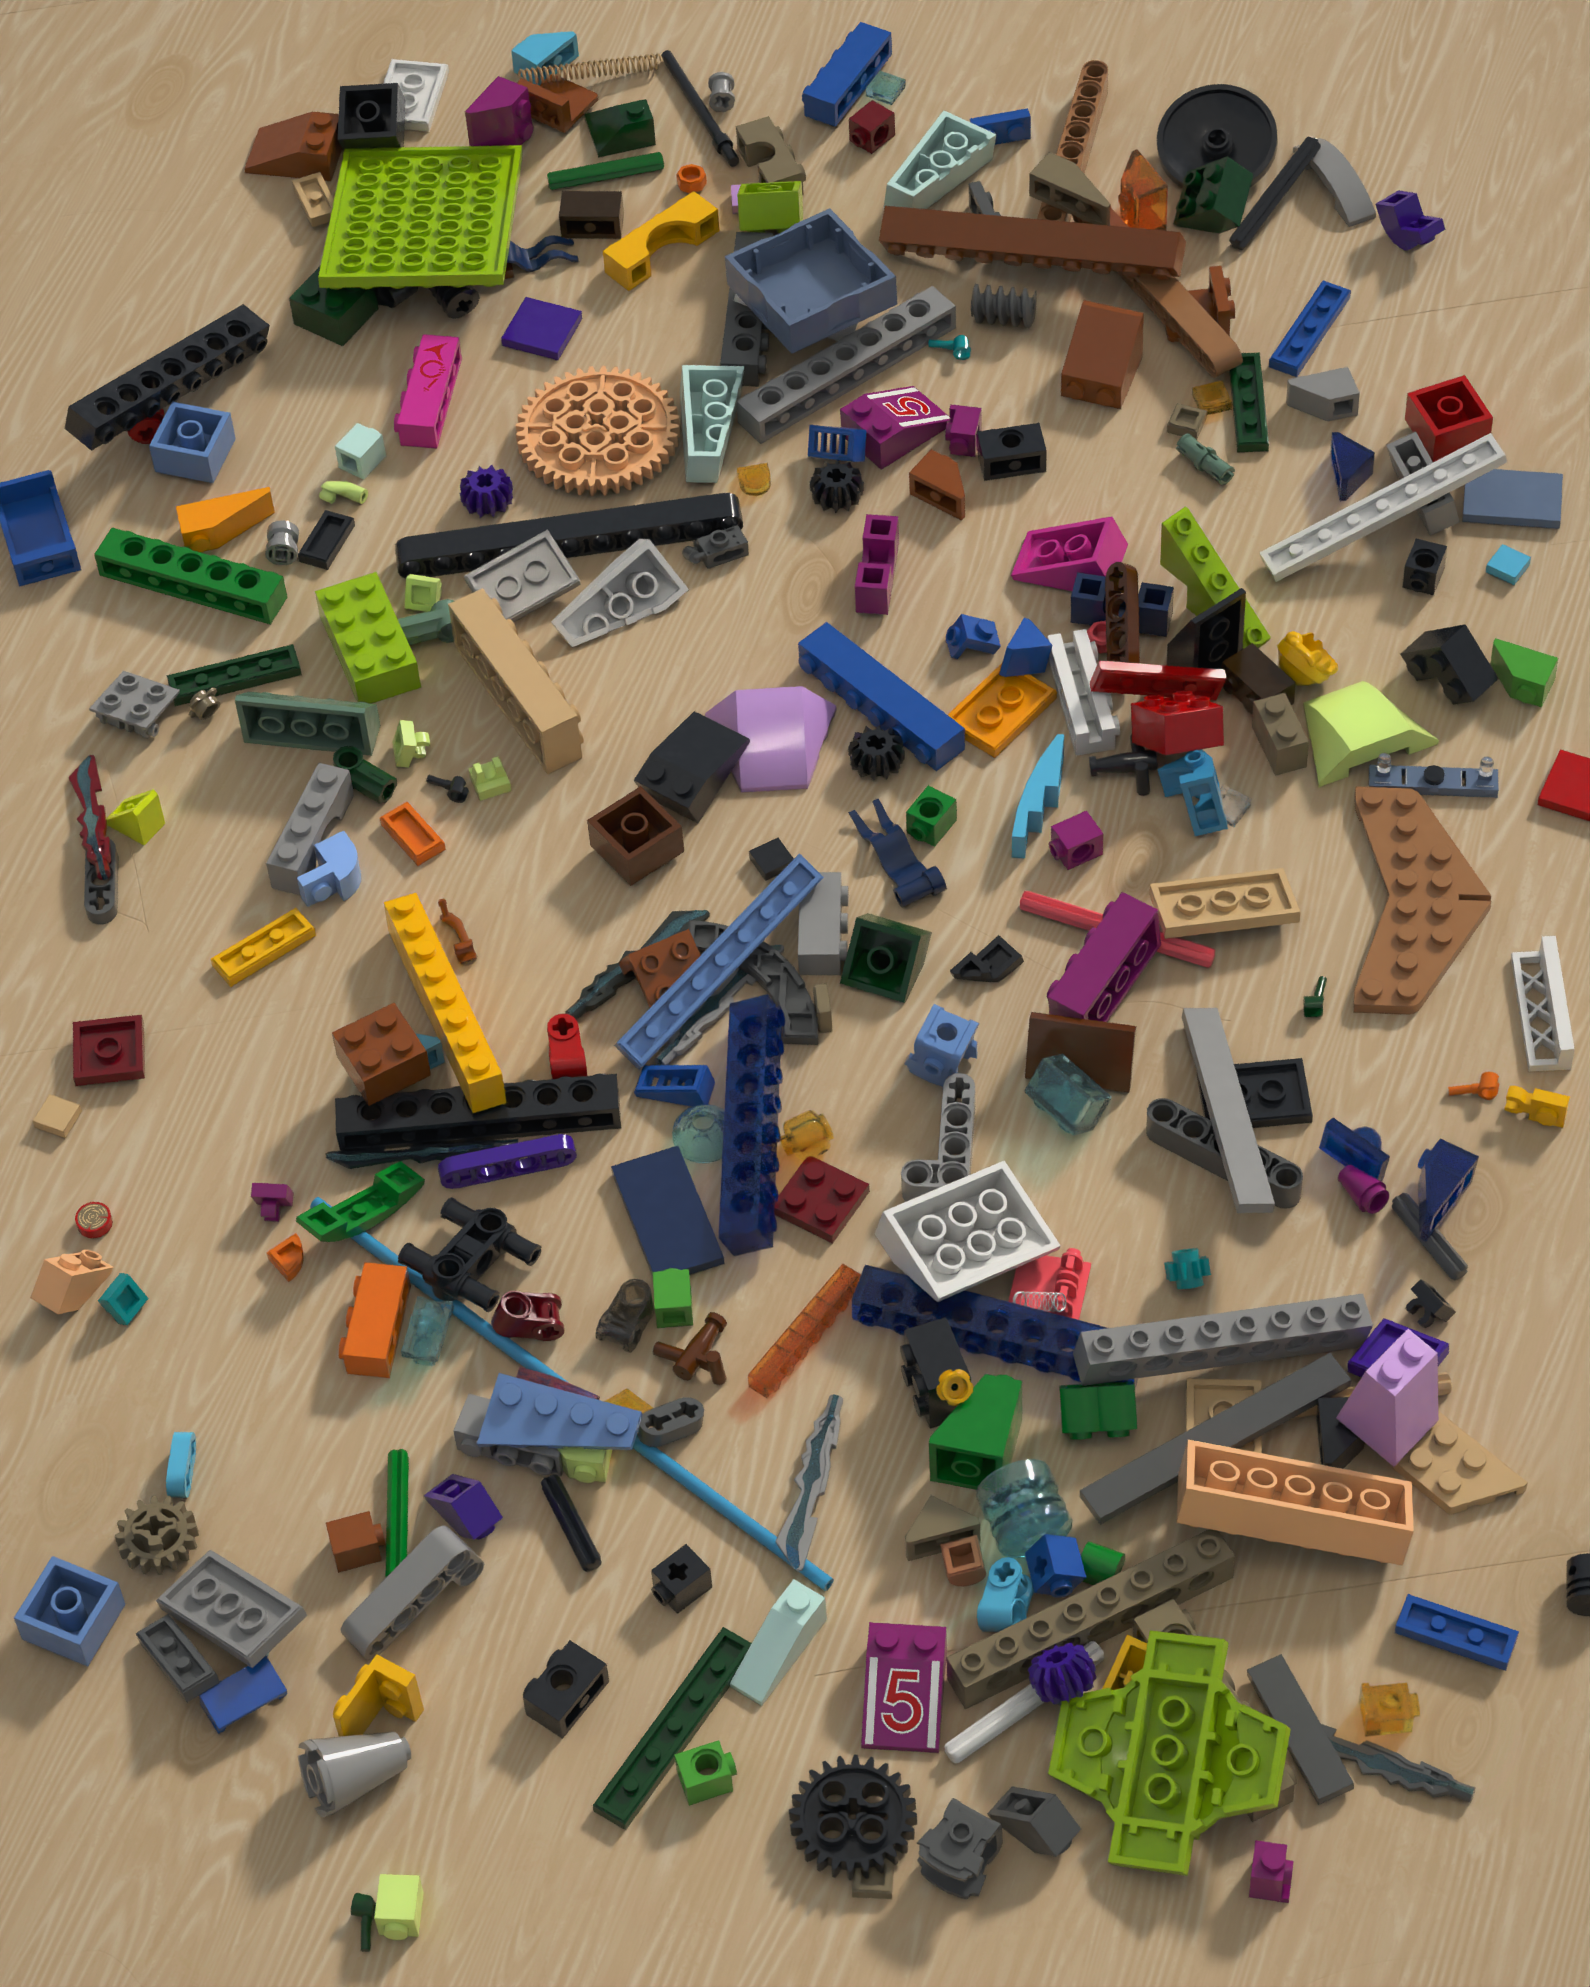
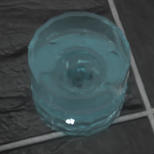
[976,1459,1073,1558]

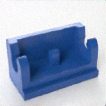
[199,1656,288,1734]

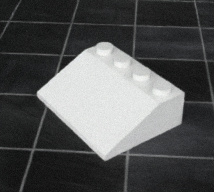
[875,1161,1061,1302]

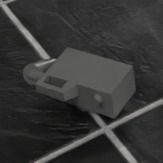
[682,525,749,569]

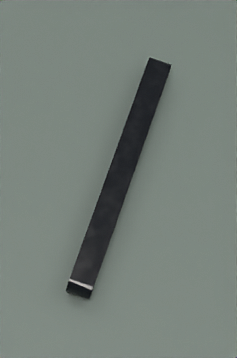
[395,493,744,579]

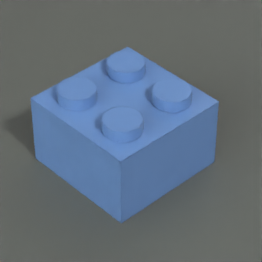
[149,402,236,483]
[14,1556,125,1666]

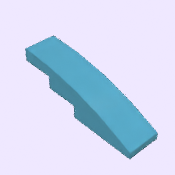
[1012,734,1064,858]

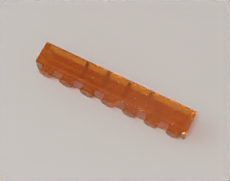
[748,1263,862,1398]

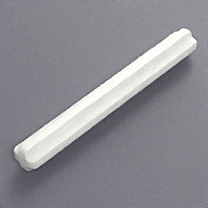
[944,1641,1104,1764]

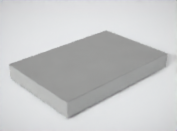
[464,529,581,622]

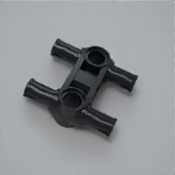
[398,1197,542,1312]

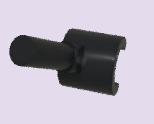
[426,775,469,803]

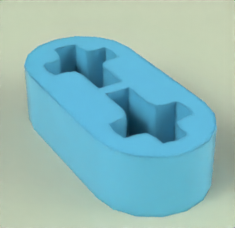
[166,1432,196,1498]

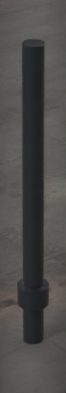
[661,50,740,167]

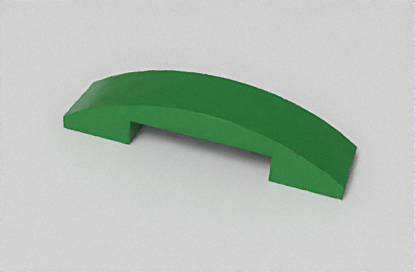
[296,1161,425,1242]

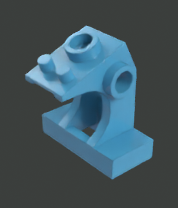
[1158,749,1228,836]

